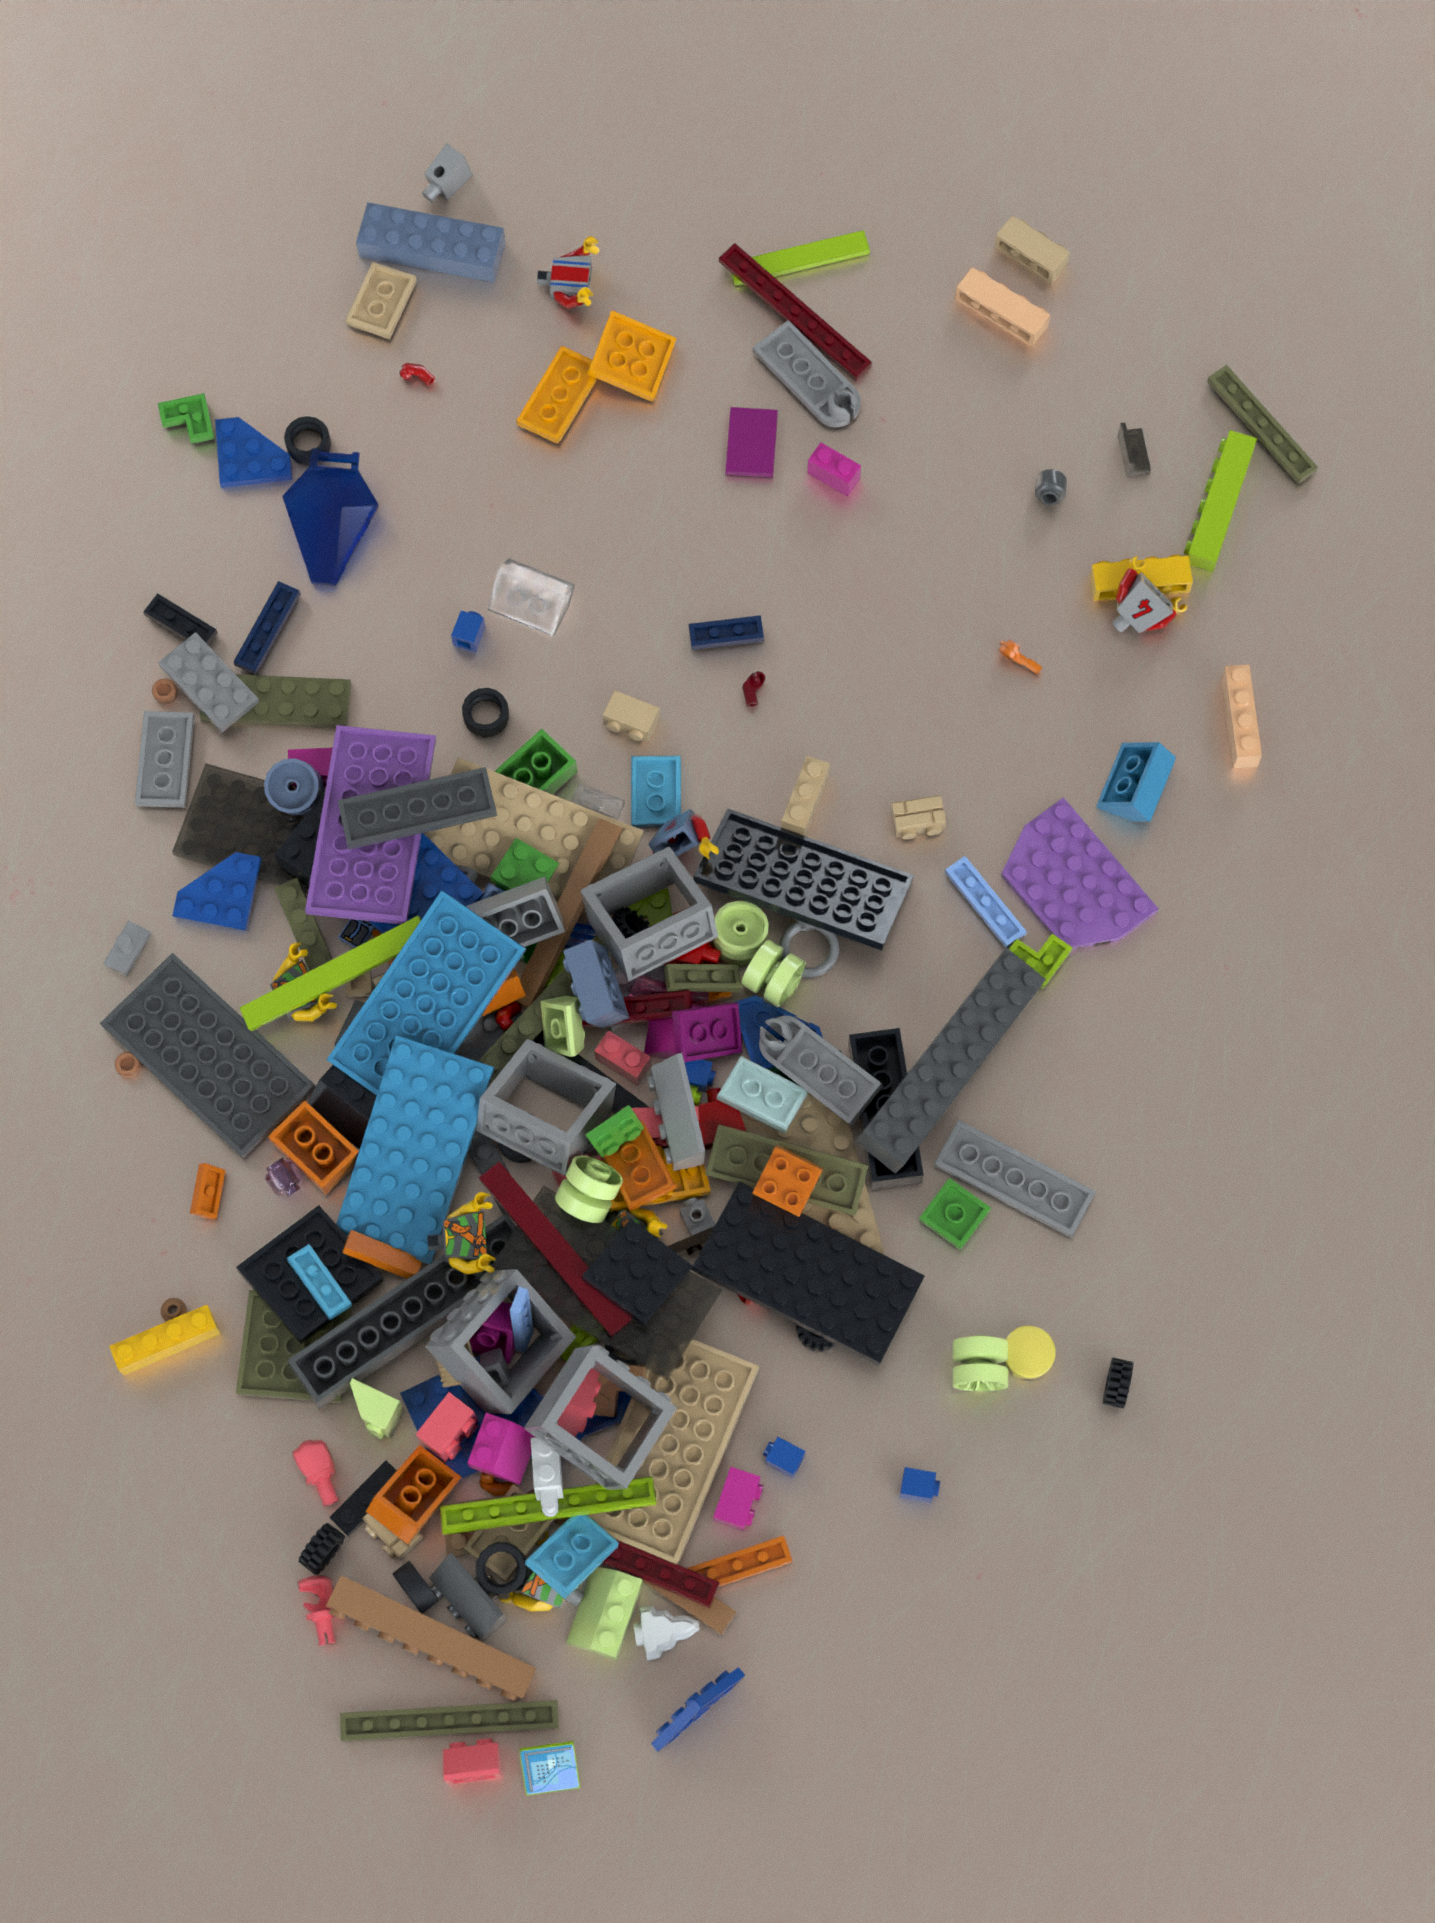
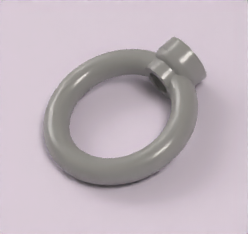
[779,920,839,978]

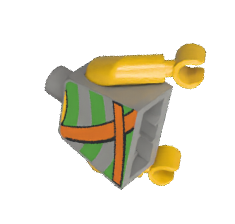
[498,1530,584,1612]

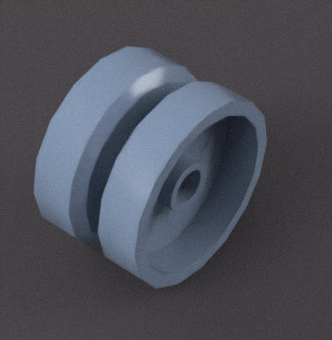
[264,758,324,816]

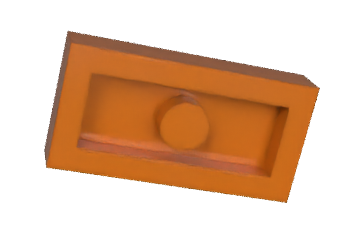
[190,1163,226,1220]

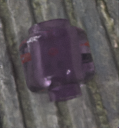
[264,1157,303,1197]

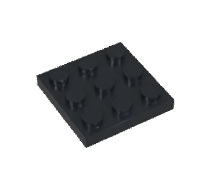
[582,1219,693,1327]

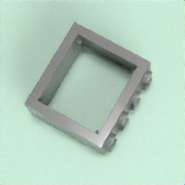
[580,846,718,981]
[476,1039,616,1176]
[425,1269,576,1414]
[524,1345,677,1490]

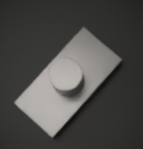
[104,921,152,977]

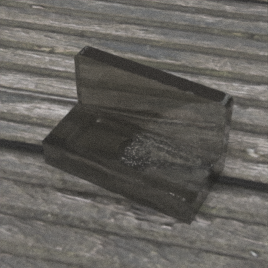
[1117,422,1151,478]

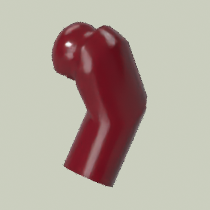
[742,671,766,707]

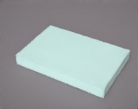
[717,1056,808,1134]

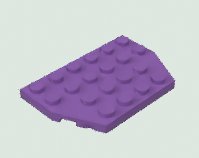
[1001,797,1159,949]

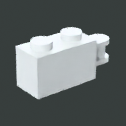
[531,1438,563,1517]

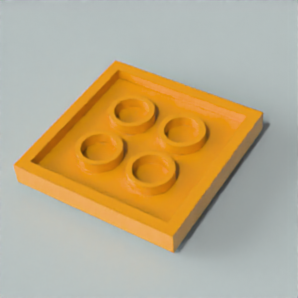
[587,310,677,402]

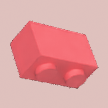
[594,1030,652,1086]

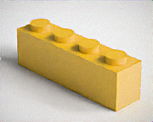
[1090,554,1193,601]
[109,1304,221,1376]

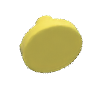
[1005,1326,1056,1379]

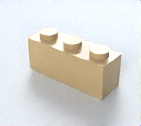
[994,215,1070,284]
[781,756,830,836]

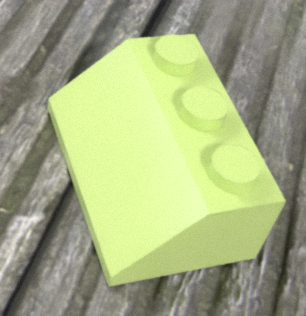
[566,1567,643,1661]

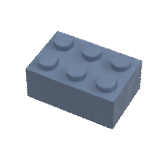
[563,940,630,1028]

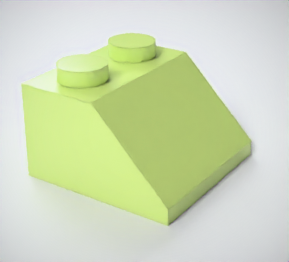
[540,995,585,1057]
[350,1378,405,1439]

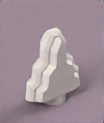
[633,1606,700,1661]

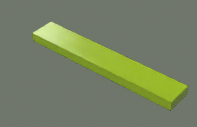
[731,230,870,286]

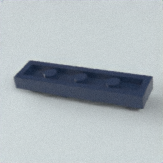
[233,581,301,675]

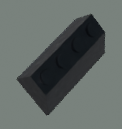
[307,1065,377,1150]

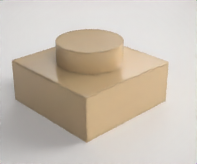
[346,970,373,998]

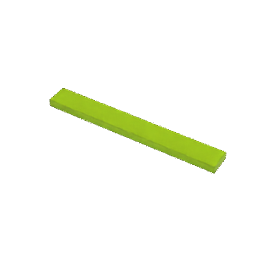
[239,916,422,1031]
[440,1476,656,1535]

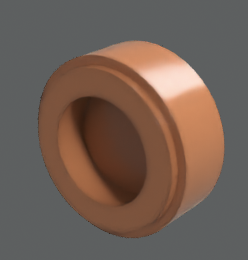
[152,678,178,704]
[115,1052,142,1079]

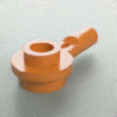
[998,639,1042,675]

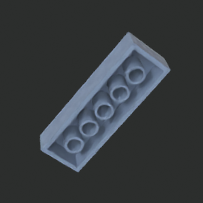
[356,202,506,283]

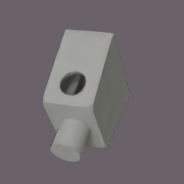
[422,144,472,202]

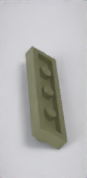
[274,878,333,971]

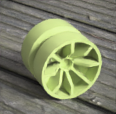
[741,939,806,1007]
[555,1156,623,1223]
[953,1335,1008,1391]

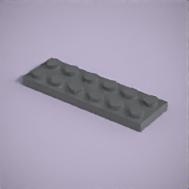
[337,767,497,850]

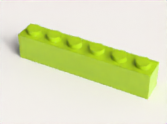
[1184,430,1257,572]

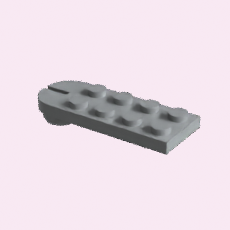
[753,320,861,427]
[759,1016,884,1126]

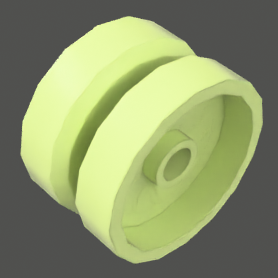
[711,901,769,966]

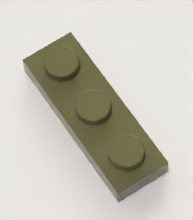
[664,964,742,992]

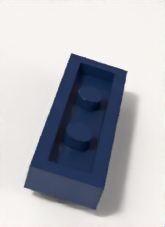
[688,615,764,650]

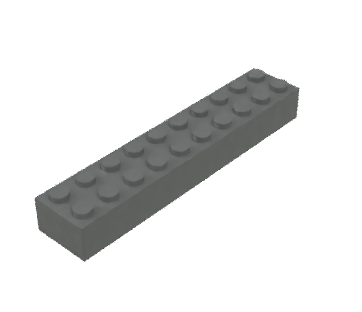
[855,948,1046,1173]
[287,1213,536,1409]

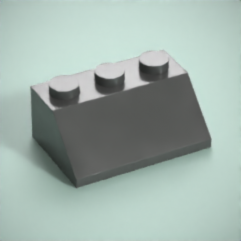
[429,1553,507,1642]

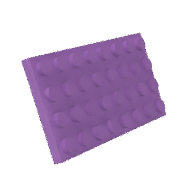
[305,725,436,924]

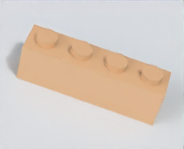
[955,267,1050,347]
[1221,665,1262,768]

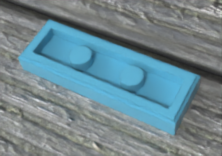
[287,1244,352,1320]

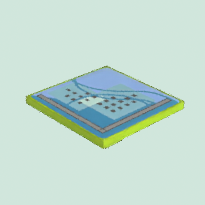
[519,1741,580,1796]

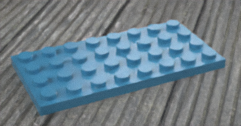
[326,890,526,1095]
[336,1035,495,1264]

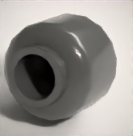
[1035,469,1067,505]

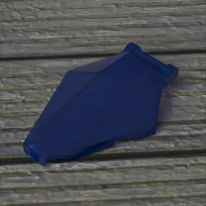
[282,448,379,586]

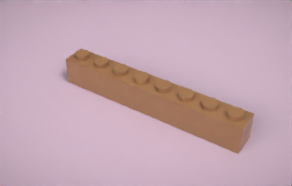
[326,1575,537,1702]

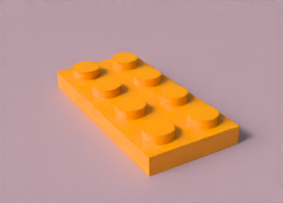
[516,345,597,444]

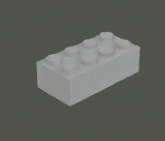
[466,877,565,947]

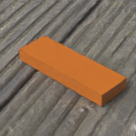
[342,1230,422,1279]

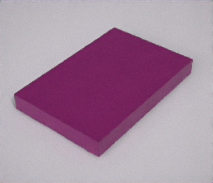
[725,407,778,478]
[672,1002,743,1062]

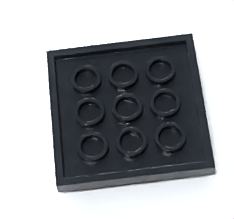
[236,1205,384,1344]

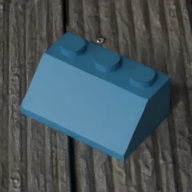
[1096,742,1176,822]

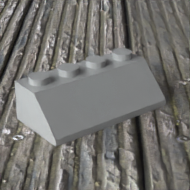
[647,1053,705,1171]

